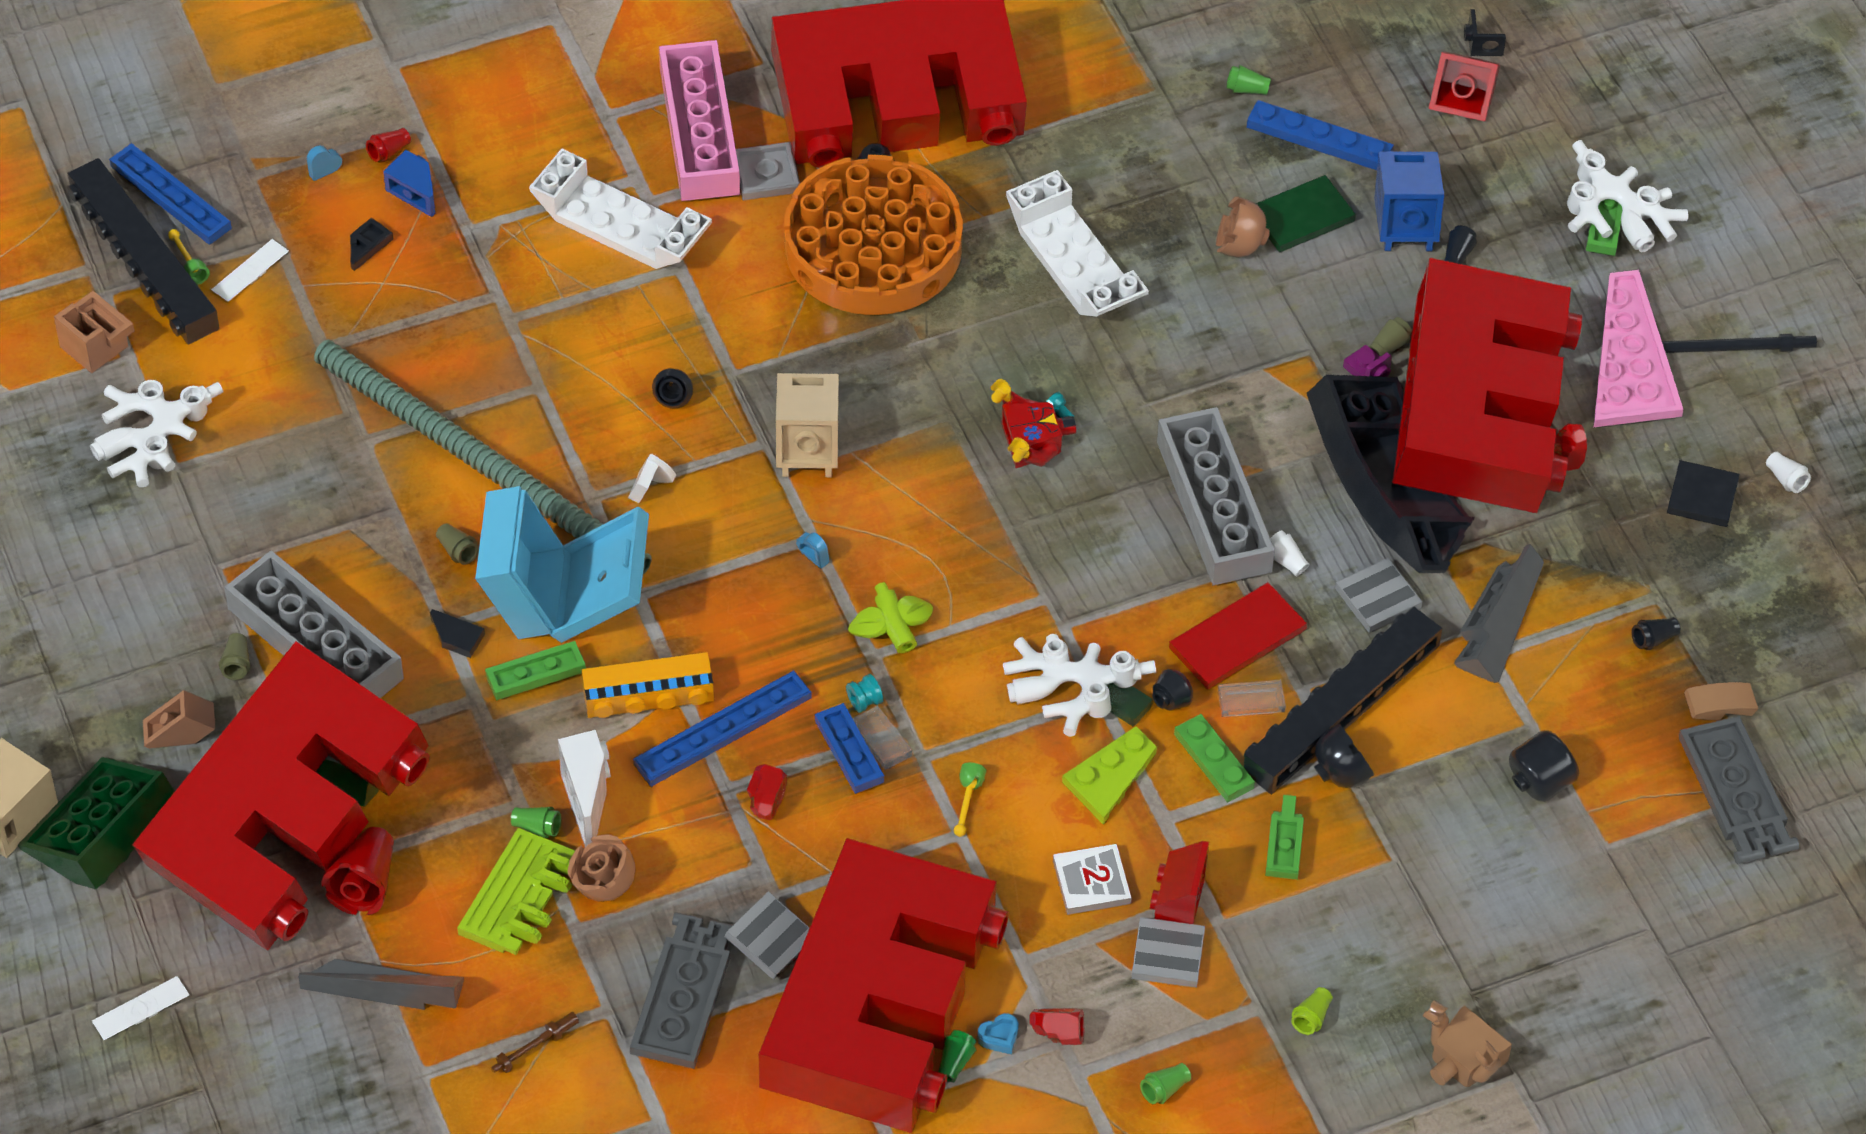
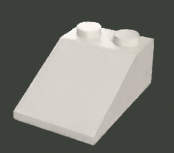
[558,730,611,847]

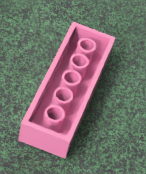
[659,40,740,201]

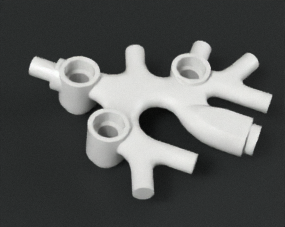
[1567,140,1688,252]
[90,380,223,487]
[1003,634,1156,737]

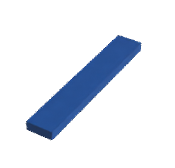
[633,670,812,787]

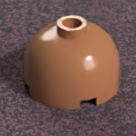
[1216,196,1270,257]
[568,834,635,902]

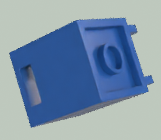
[1374,151,1444,251]

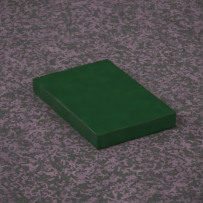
[1256,175,1356,253]

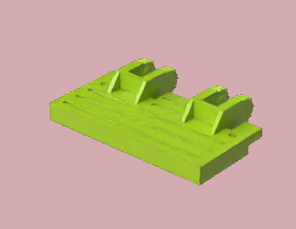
[457,828,575,955]

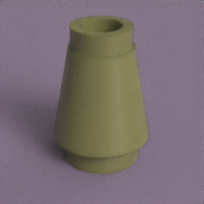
[1369,317,1412,357]
[436,523,479,565]
[219,633,250,680]

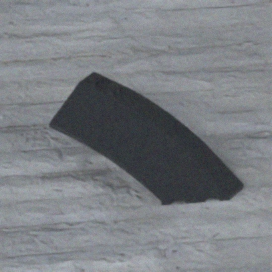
[1306,375,1475,573]

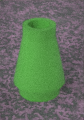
[1226,65,1271,95]
[511,807,561,839]
[1140,1063,1191,1104]

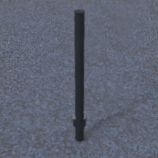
[1662,333,1817,353]

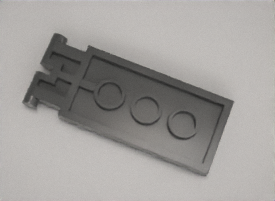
[1679,716,1799,864]
[630,912,733,1069]

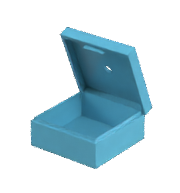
[475,486,649,643]

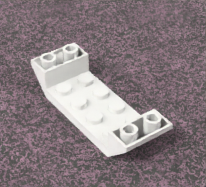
[529,149,712,269]
[1006,170,1149,317]

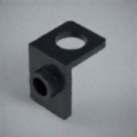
[1464,9,1506,56]

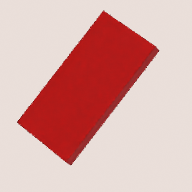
[1169,582,1307,690]

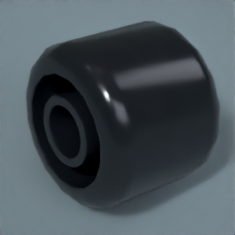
[1509,730,1579,802]

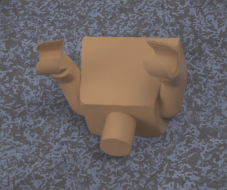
[1423,1000,1512,1087]

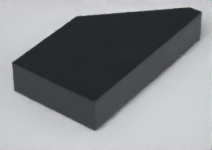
[350,218,393,271]
[430,609,485,658]

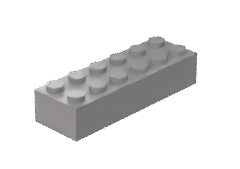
[1157,407,1275,585]
[224,550,404,698]

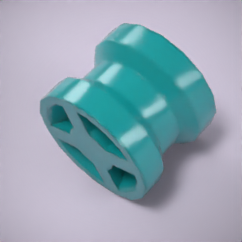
[846,674,883,713]

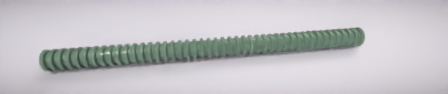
[314,339,652,575]

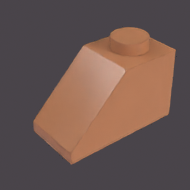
[143,690,215,749]

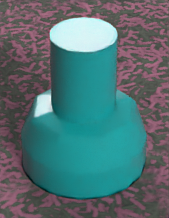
[1046,392,1074,418]

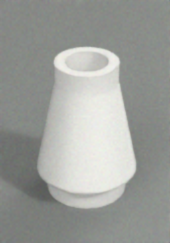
[1766,452,1811,493]
[1270,530,1310,577]

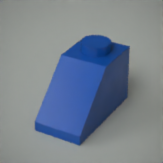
[383,150,435,217]

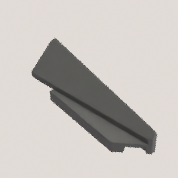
[1454,544,1544,683]
[298,959,464,1010]

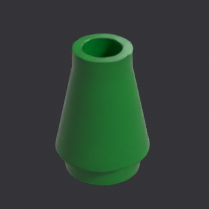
[938,1030,976,1083]

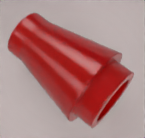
[366,128,411,162]

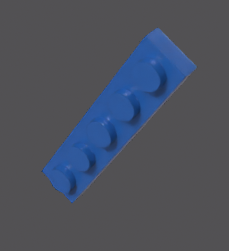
[1246,100,1394,170]
[109,143,232,245]

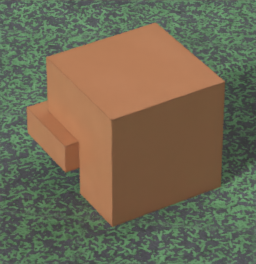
[54,291,134,373]

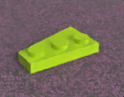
[1062,726,1157,824]

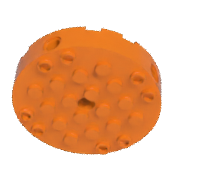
[784,155,963,315]

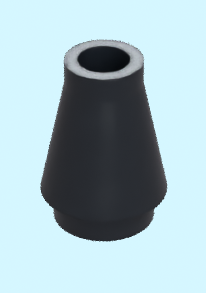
[1444,225,1477,264]
[1631,617,1681,650]

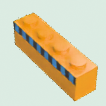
[581,652,714,718]

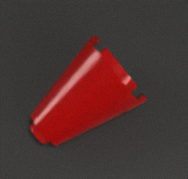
[321,827,394,915]

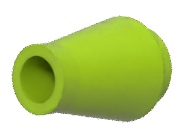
[1291,987,1333,1035]

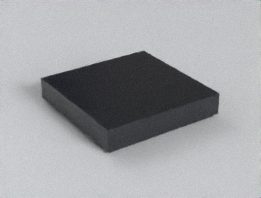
[1667,460,1740,527]

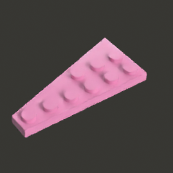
[1593,270,1684,428]

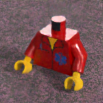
[990,379,1076,468]

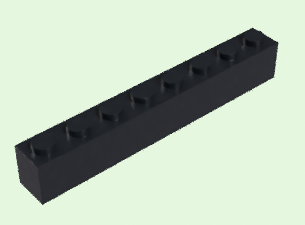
[67,158,220,345]
[1243,607,1442,795]

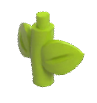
[848,582,933,653]

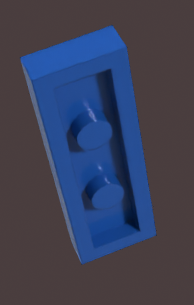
[815,703,884,794]

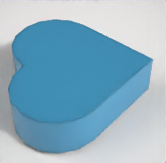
[307,145,342,181]
[796,532,830,568]
[977,1013,1019,1055]

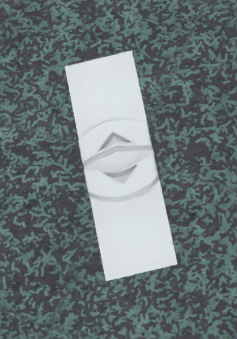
[211,239,289,302]
[92,976,189,1040]

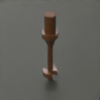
[491,1012,579,1073]

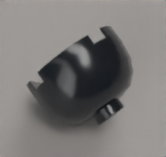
[1314,723,1374,788]

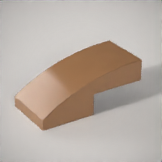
[1684,682,1758,721]

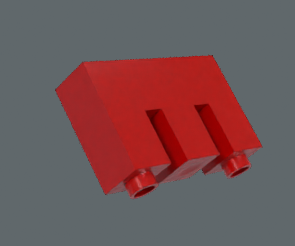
[771,0,1027,168]
[1393,258,1582,513]
[132,641,430,951]
[758,838,1009,1133]

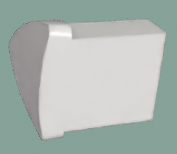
[628,454,676,503]

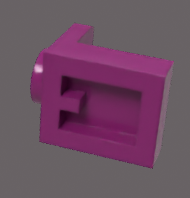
[1343,345,1392,377]

